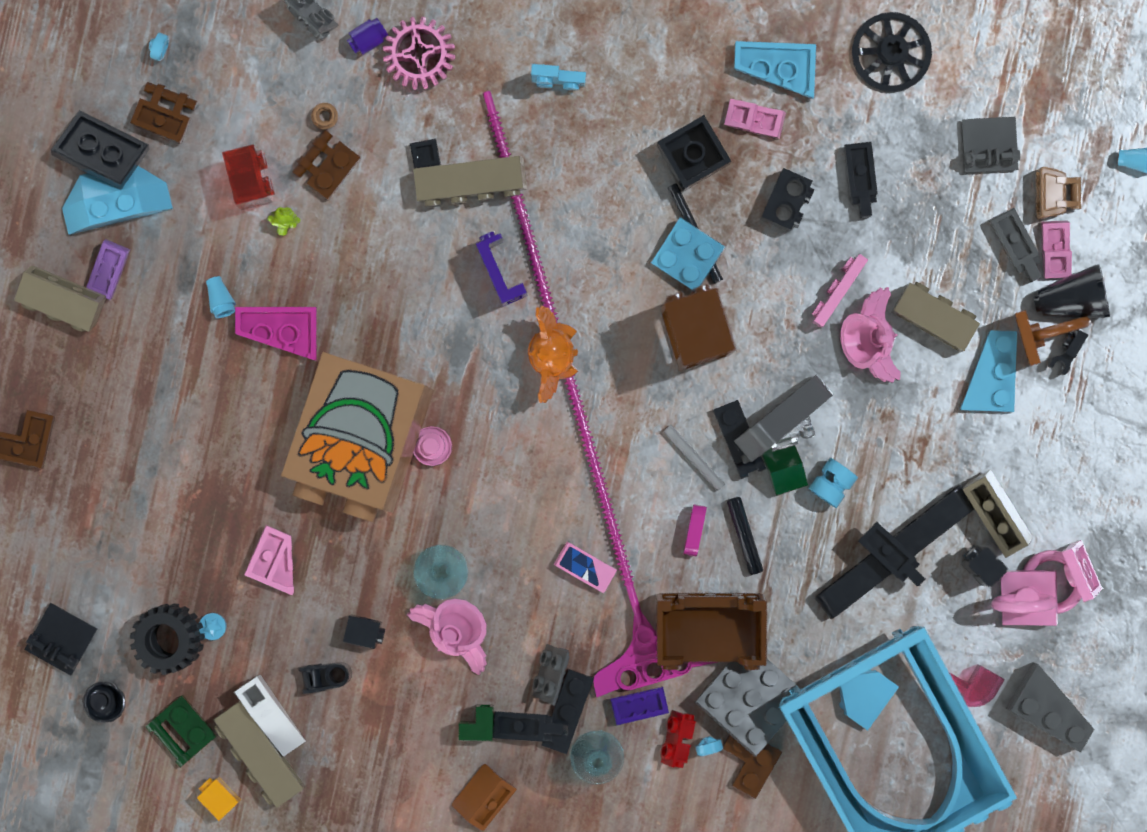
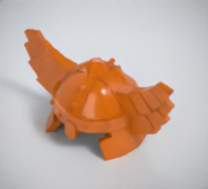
[527,306,578,403]

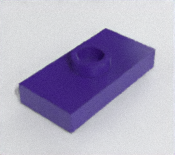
[610,686,669,725]

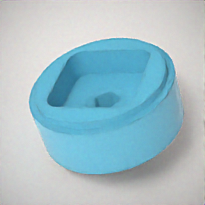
[149,32,170,61]
[199,613,227,640]
[695,736,723,756]

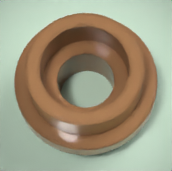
[311,103,338,130]

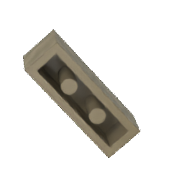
[14,265,106,332]
[891,282,980,353]
[963,469,1033,558]

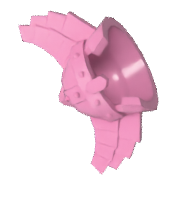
[840,287,901,383]
[407,599,487,675]

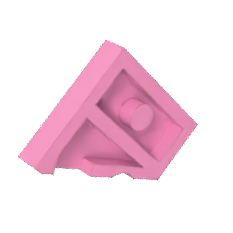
[244,525,294,595]

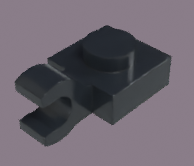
[1048,330,1088,375]

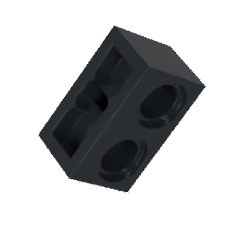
[760,168,815,232]

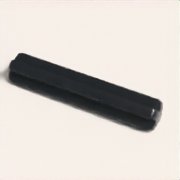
[727,497,763,575]

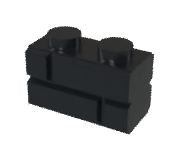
[961,545,1008,587]

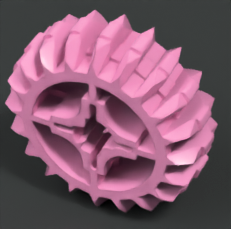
[383,17,455,90]

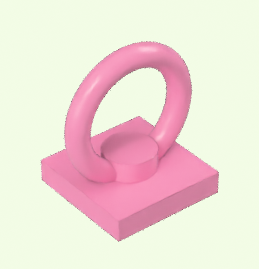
[1023,540,1102,614]
[991,570,1058,626]

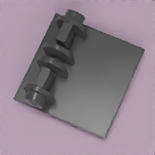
[284,0,339,40]
[962,117,1021,173]
[532,644,570,705]

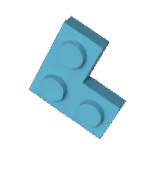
[531,64,586,90]

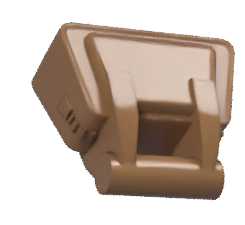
[1035,167,1081,220]

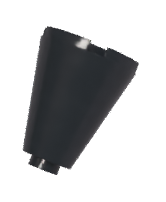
[1034,264,1110,318]

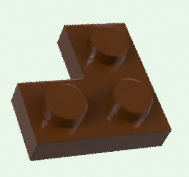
[0,410,55,468]
[723,734,782,799]

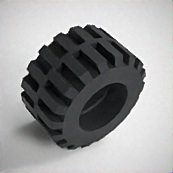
[130,603,205,675]

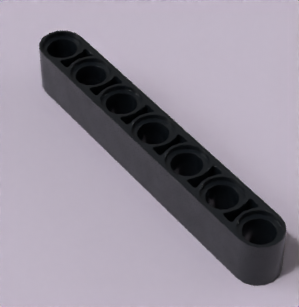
[815,485,974,619]

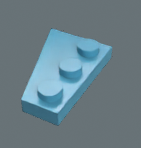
[734,41,816,99]

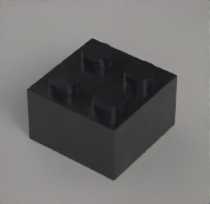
[656,115,731,192]

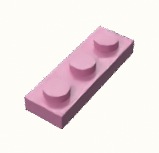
[812,254,868,328]

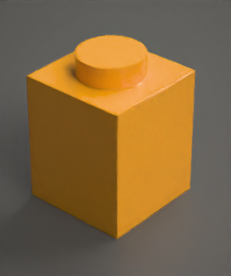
[197,776,242,821]

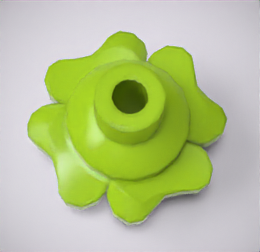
[267,207,301,235]

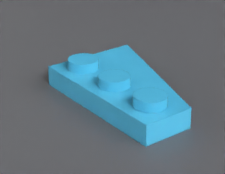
[959,330,1017,412]

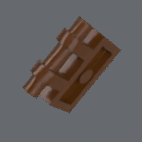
[130,82,198,144]
[292,130,361,200]

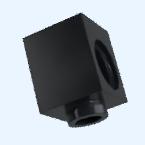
[343,614,386,649]

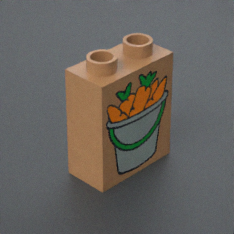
[281,352,434,522]

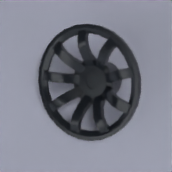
[852,12,932,92]

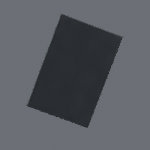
[51,110,149,190]

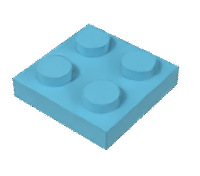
[651,218,726,290]

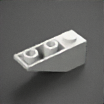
[235,675,306,757]

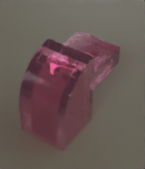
[949,664,1005,707]

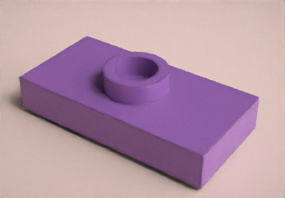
[86,239,130,300]

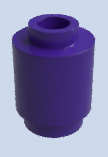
[347,18,388,55]

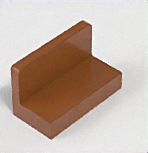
[452,764,517,831]

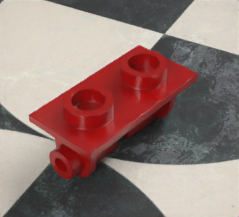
[661,710,696,768]

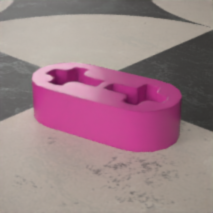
[683,504,707,557]

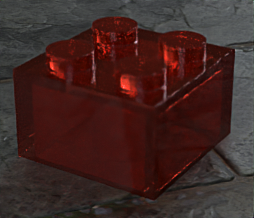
[222,144,275,210]

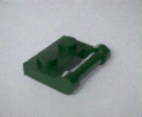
[145,695,218,768]

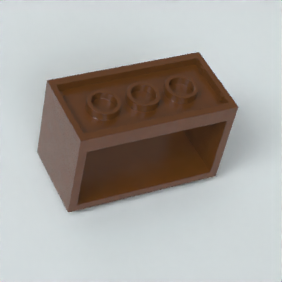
[660,284,736,371]

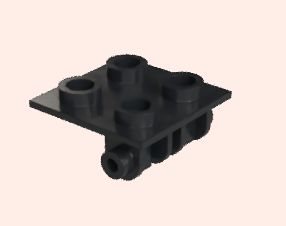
[24,603,98,676]

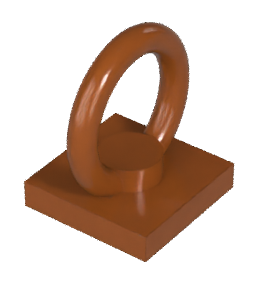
[1014,310,1091,366]

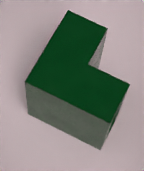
[762,440,808,496]
[458,704,494,741]

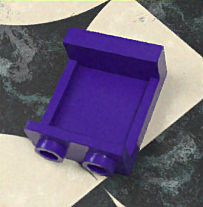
[476,231,528,307]

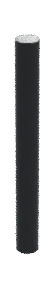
[667,183,723,284]

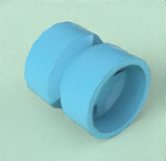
[808,458,858,508]

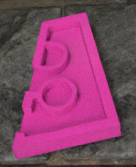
[235,307,317,361]

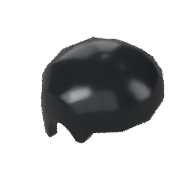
[82,682,126,723]

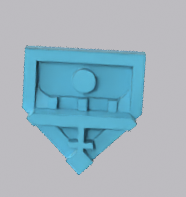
[839,670,899,731]

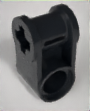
[298,662,352,694]

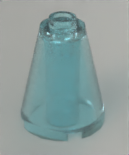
[570,731,624,785]

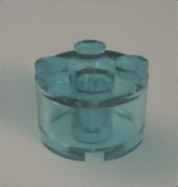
[414,544,469,599]

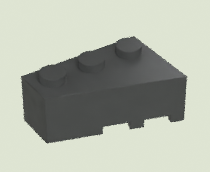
[1006,662,1095,752]

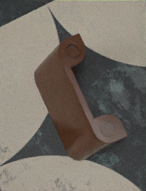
[656,593,767,670]

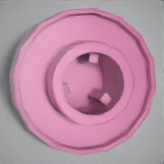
[413,426,452,466]

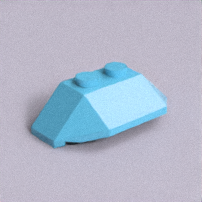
[62,166,173,235]

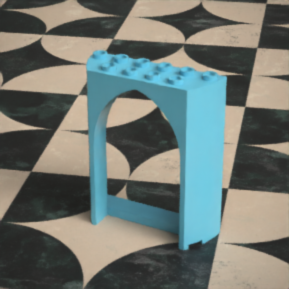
[780,626,1017,832]

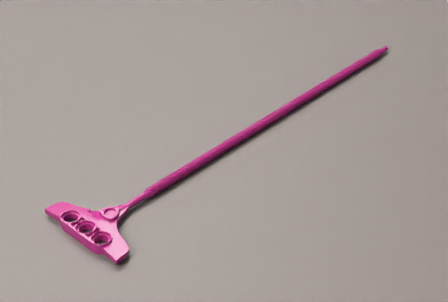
[483,91,718,698]

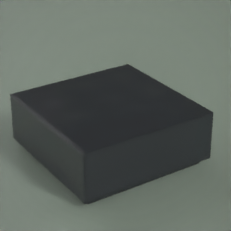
[410,139,441,169]

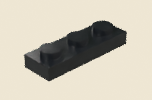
[541,669,594,755]

